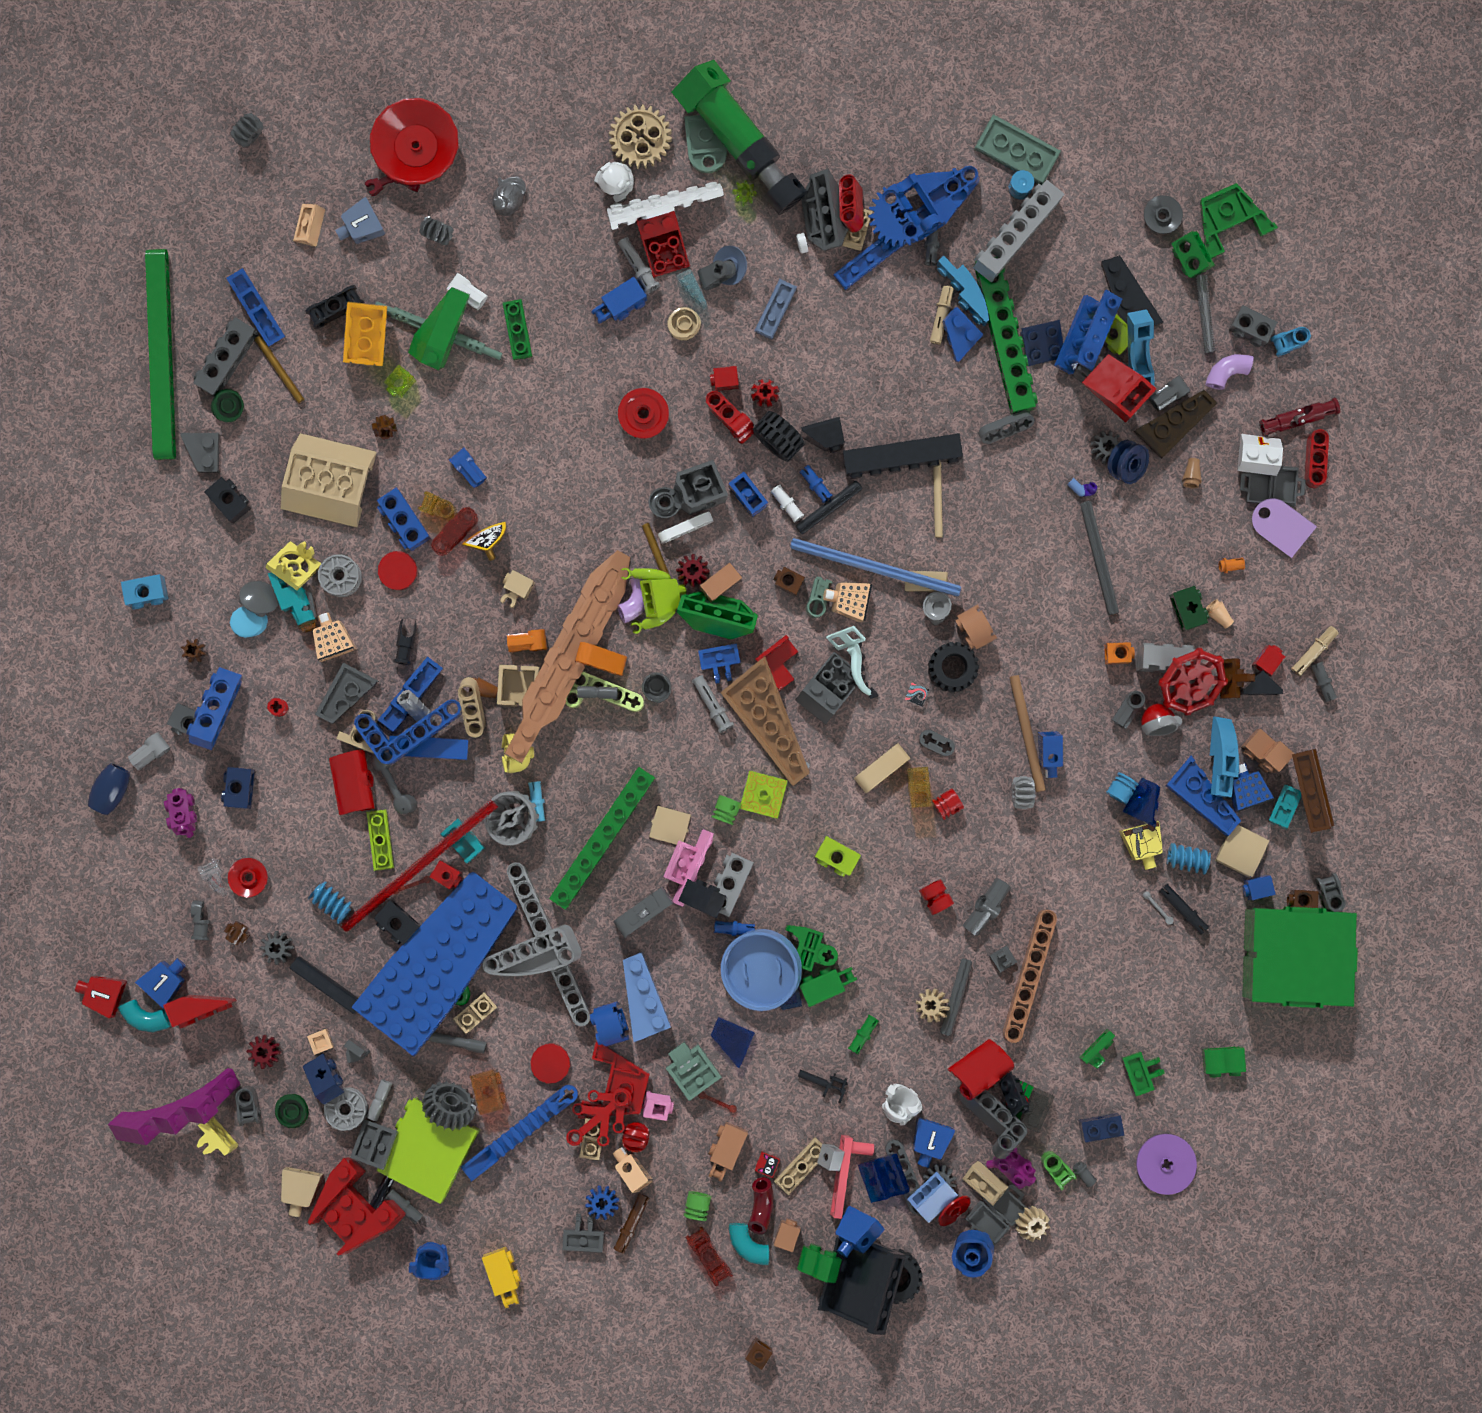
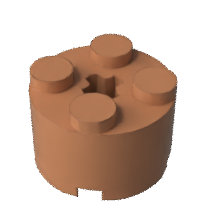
[955,604,997,650]

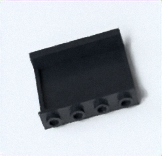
[818,1237,906,1335]

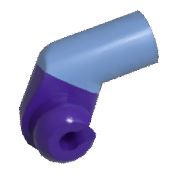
[1067,478,1097,497]

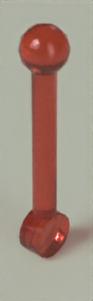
[394,876,431,895]
[698,1091,737,1113]

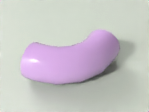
[1205,354,1254,390]
[618,578,645,623]

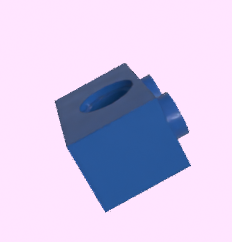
[728,472,768,518]

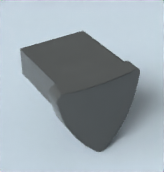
[344,1038,371,1063]

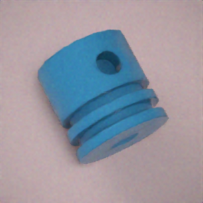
[1008,170,1034,200]
[1106,772,1139,805]

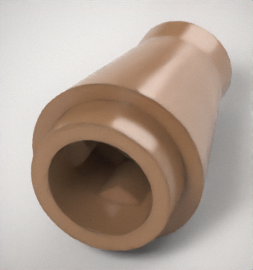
[1182,458,1202,489]

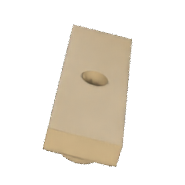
[774,1137,827,1195]

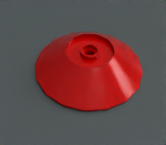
[370,98,459,185]

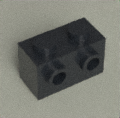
[678,879,726,918]

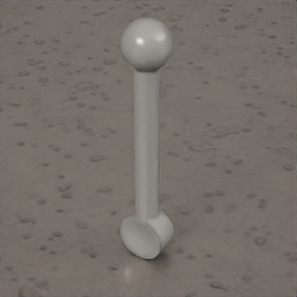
[1143,891,1173,924]

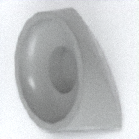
[923,591,952,626]

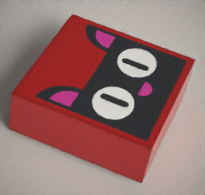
[754,1151,780,1178]

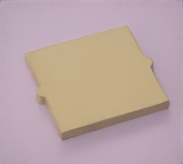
[649,806,691,845]

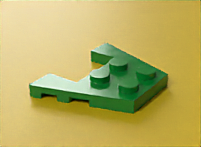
[1200,183,1278,259]

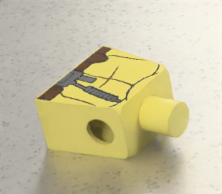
[1119,821,1163,870]

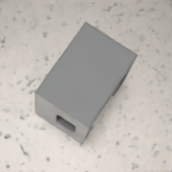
[817,1144,845,1171]

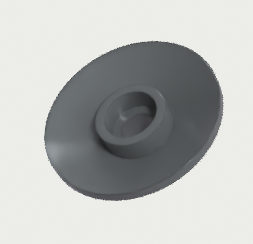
[1144,195,1183,234]

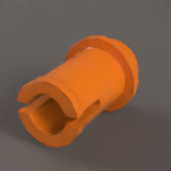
[1218,557,1245,574]

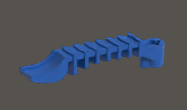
[461,1084,578,1182]

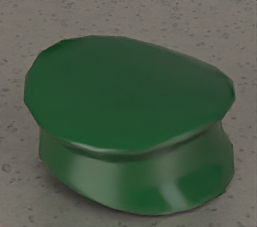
[211,389,244,422]
[275,1094,309,1128]

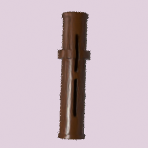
[613,1193,650,1254]

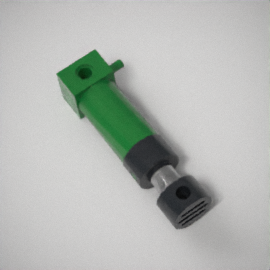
[671,60,808,215]

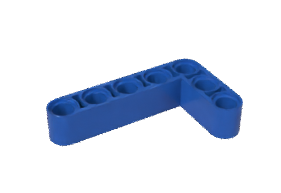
[354,700,462,765]

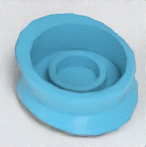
[230,606,268,638]

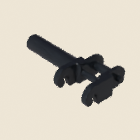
[797,1069,848,1103]

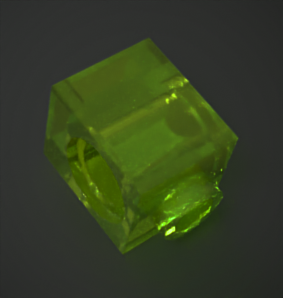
[384,365,416,398]

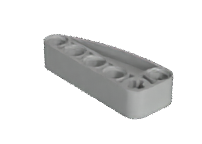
[482,925,582,976]

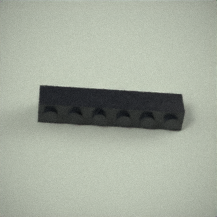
[842,433,963,479]

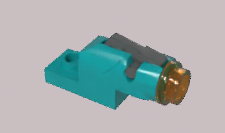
[268,572,318,633]

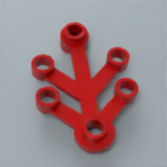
[566,1088,632,1147]

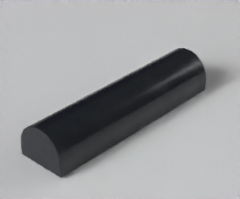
[289,956,358,1015]

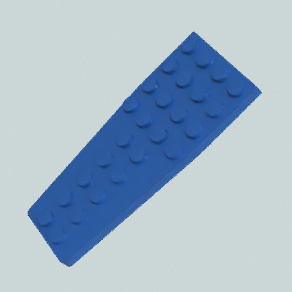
[352,872,518,1057]

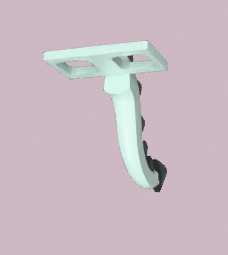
[826,626,878,699]

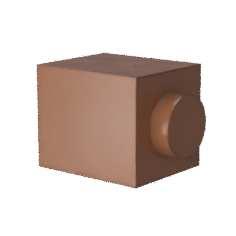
[773,1218,801,1252]

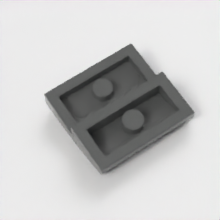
[350,1119,398,1170]

